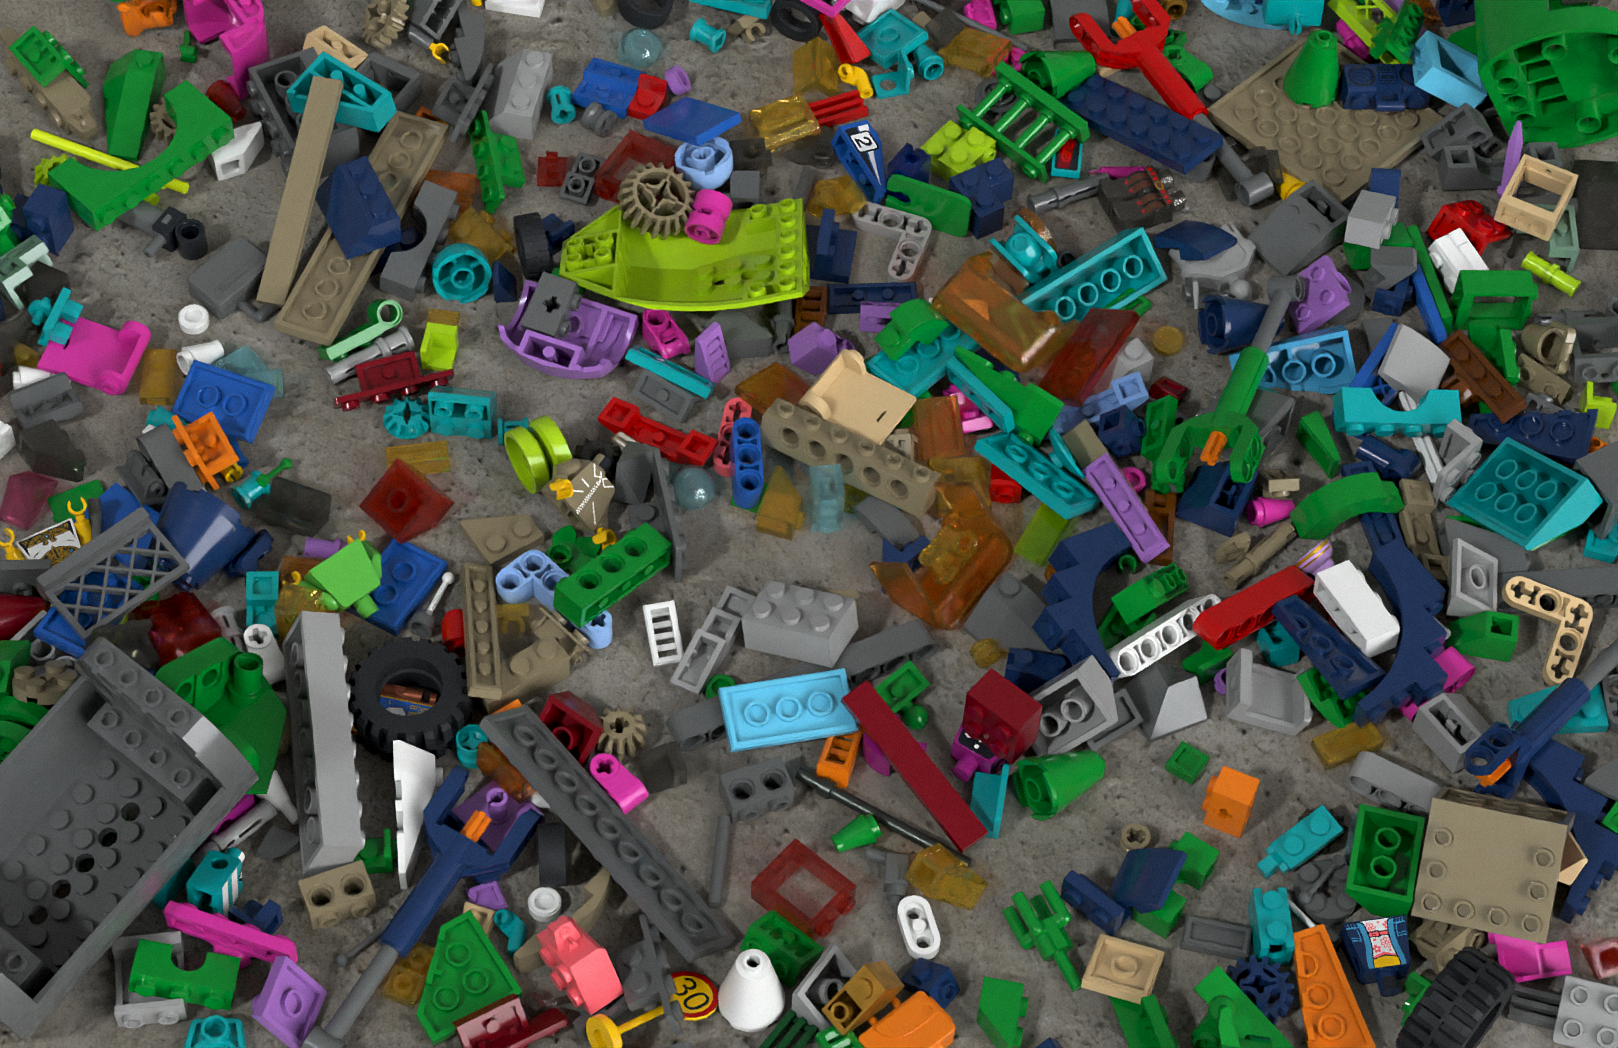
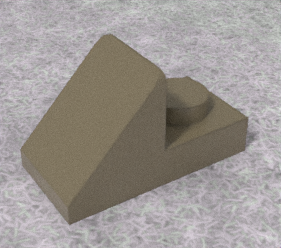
[1256,469,1299,501]

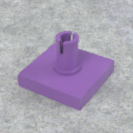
[452,773,545,852]
[252,956,327,1048]

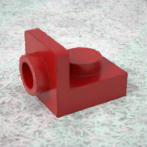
[627,73,667,120]
[989,464,1022,504]

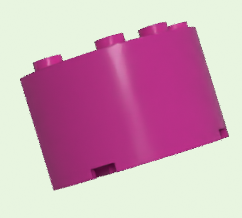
[183,0,270,100]

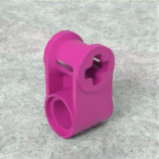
[642,309,690,359]
[590,753,648,814]

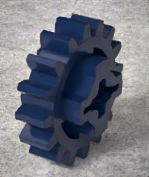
[1226,955,1294,1025]

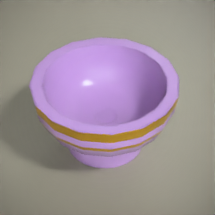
[1293,538,1335,579]

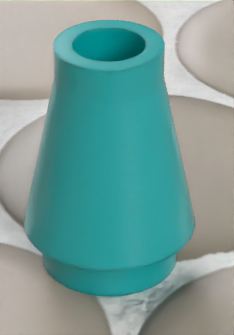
[911,42,944,80]

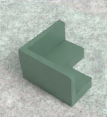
[1510,204,1580,272]
[0,235,53,310]

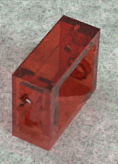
[594,129,678,204]
[751,838,856,941]

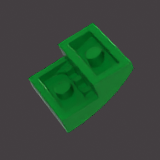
[1296,665,1370,729]

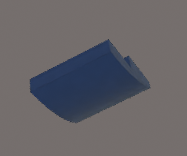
[1153,220,1237,261]
[1106,848,1188,914]

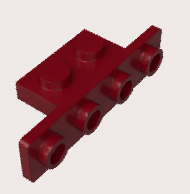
[333,350,454,412]
[452,993,568,1048]

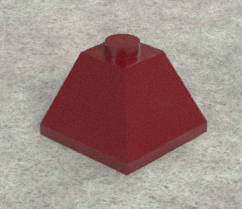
[539,691,604,768]

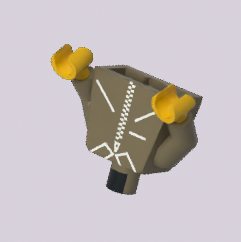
[541,454,617,549]

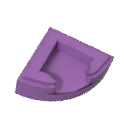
[465,881,508,911]

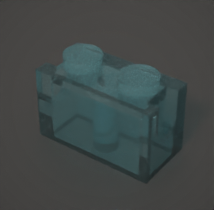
[807,464,845,533]

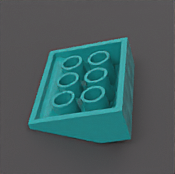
[1446,437,1603,551]

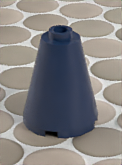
[1198,295,1284,355]

